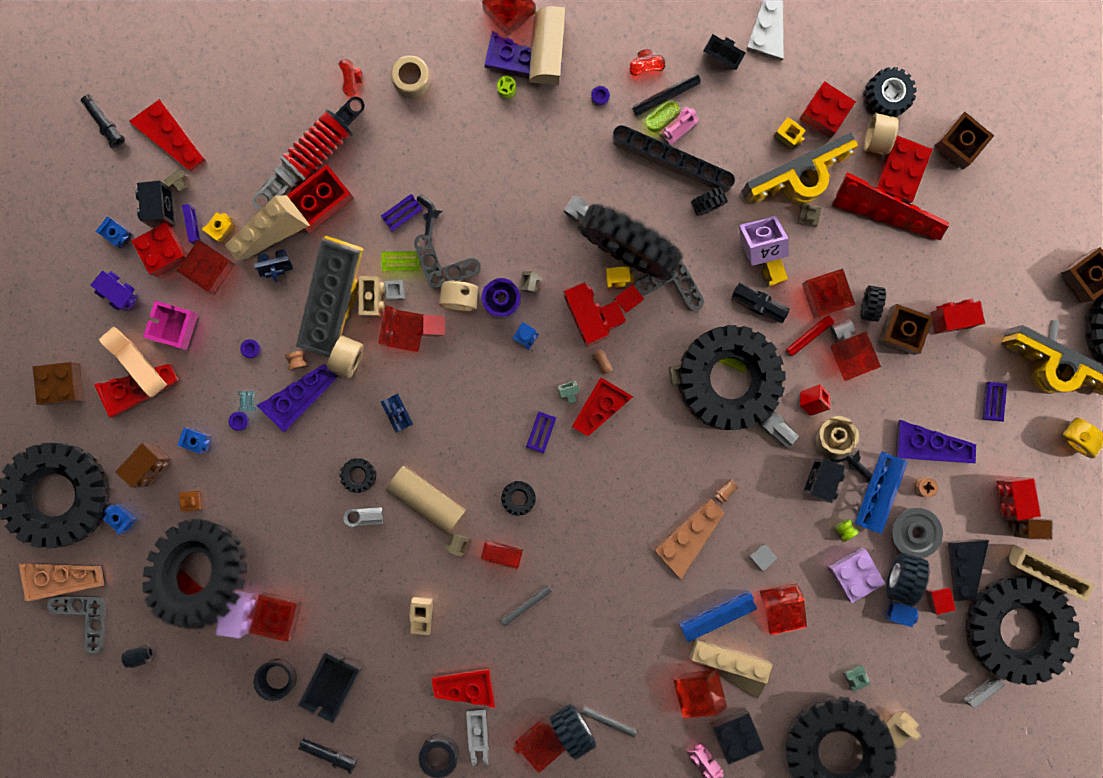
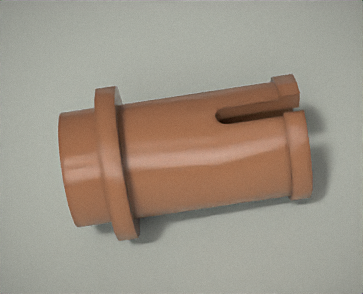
[592,349,613,375]
[714,479,739,504]

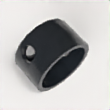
[253,658,297,701]
[418,734,459,778]

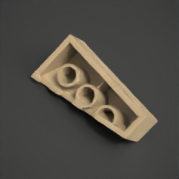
[225,195,310,260]
[689,639,772,698]

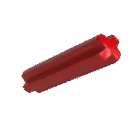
[786,315,834,357]

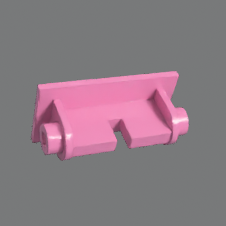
[659,107,699,145]
[687,743,724,778]

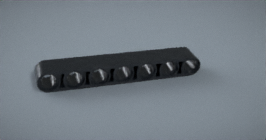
[612,125,735,192]

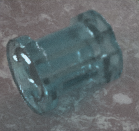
[238,391,256,411]

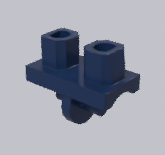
[254,249,294,282]
[381,393,413,433]

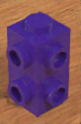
[90,270,138,311]

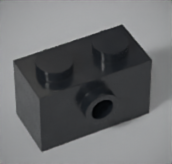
[703,34,746,70]

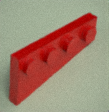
[129,99,206,171]
[94,364,180,418]

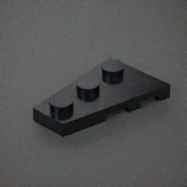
[948,540,989,601]

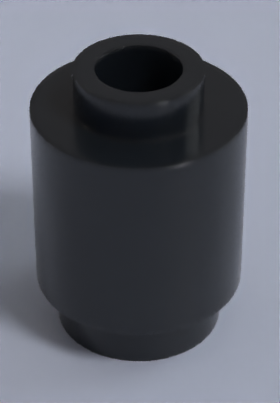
[121,644,153,668]

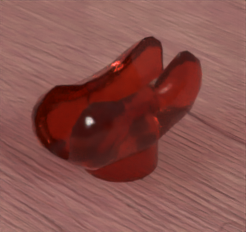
[629,49,665,76]
[338,58,363,96]

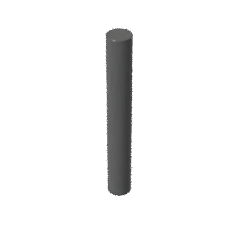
[501,585,552,626]
[581,706,637,737]

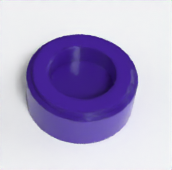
[591,86,610,106]
[240,339,261,359]
[228,412,249,431]

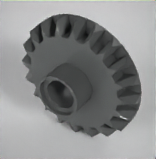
[892,508,943,558]

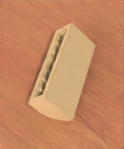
[529,6,565,85]
[386,466,466,535]
[1009,545,1095,602]

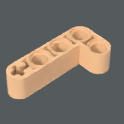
[99,326,167,398]

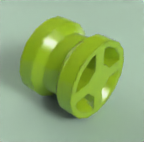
[497,76,516,99]
[834,519,859,542]

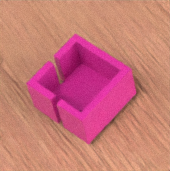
[143,300,198,350]

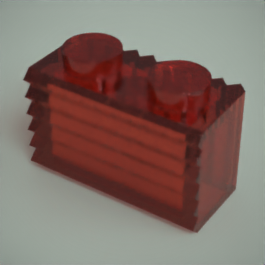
[481,540,523,569]

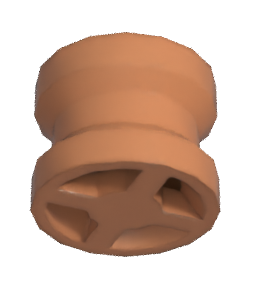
[285,351,307,370]
[914,478,938,497]

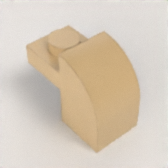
[410,597,433,635]
[886,711,921,749]

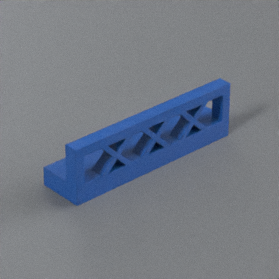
[855,451,908,534]
[679,591,757,642]

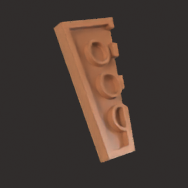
[655,499,725,579]
[19,563,105,602]

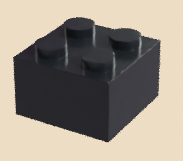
[135,180,175,228]
[802,458,846,503]
[710,708,764,765]

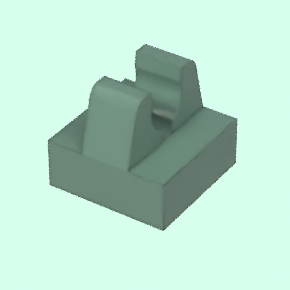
[557,381,580,404]
[844,665,871,692]

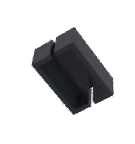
[298,649,363,723]

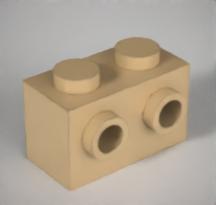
[359,276,385,318]

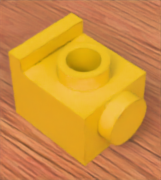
[773,117,806,149]
[202,212,235,244]
[762,258,788,288]
[605,266,634,290]

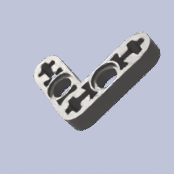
[414,234,480,288]
[634,261,704,311]
[47,596,107,654]

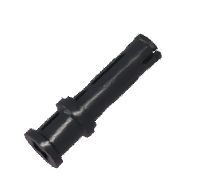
[80,94,125,148]
[298,738,358,775]

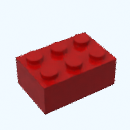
[873,135,933,204]
[287,164,354,233]
[563,282,611,348]

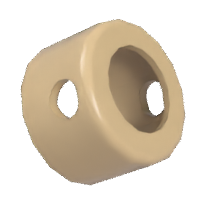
[391,55,431,99]
[864,113,899,155]
[439,281,480,311]
[327,335,364,379]

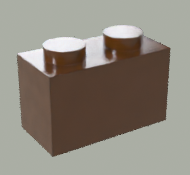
[1011,518,1052,540]

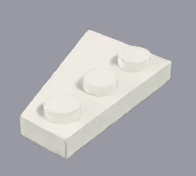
[747,0,783,61]

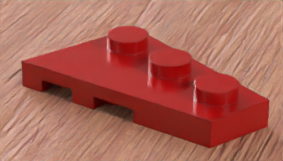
[572,377,634,436]
[431,668,496,708]

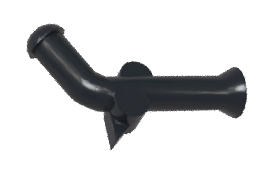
[417,194,443,241]
[830,450,873,483]

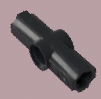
[731,283,790,324]

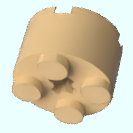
[816,416,859,459]

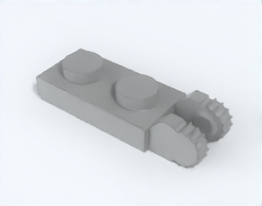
[466,709,489,766]

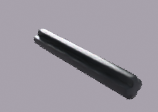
[632,74,701,116]

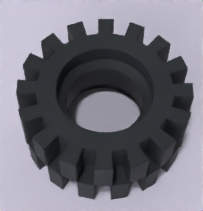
[691,187,728,216]
[860,285,886,322]
[339,458,376,493]
[501,481,536,516]

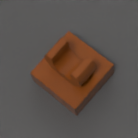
[179,490,202,512]

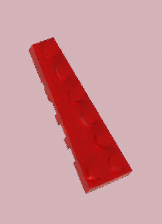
[832,172,949,241]

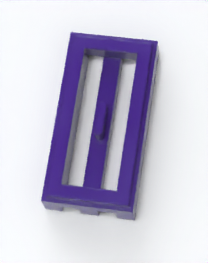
[381,194,423,232]
[182,204,201,245]
[982,382,1007,422]
[526,411,557,453]

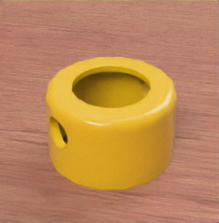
[1061,417,1103,459]

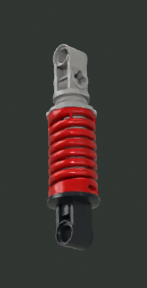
[253,96,365,210]

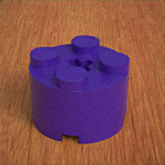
[482,278,521,319]

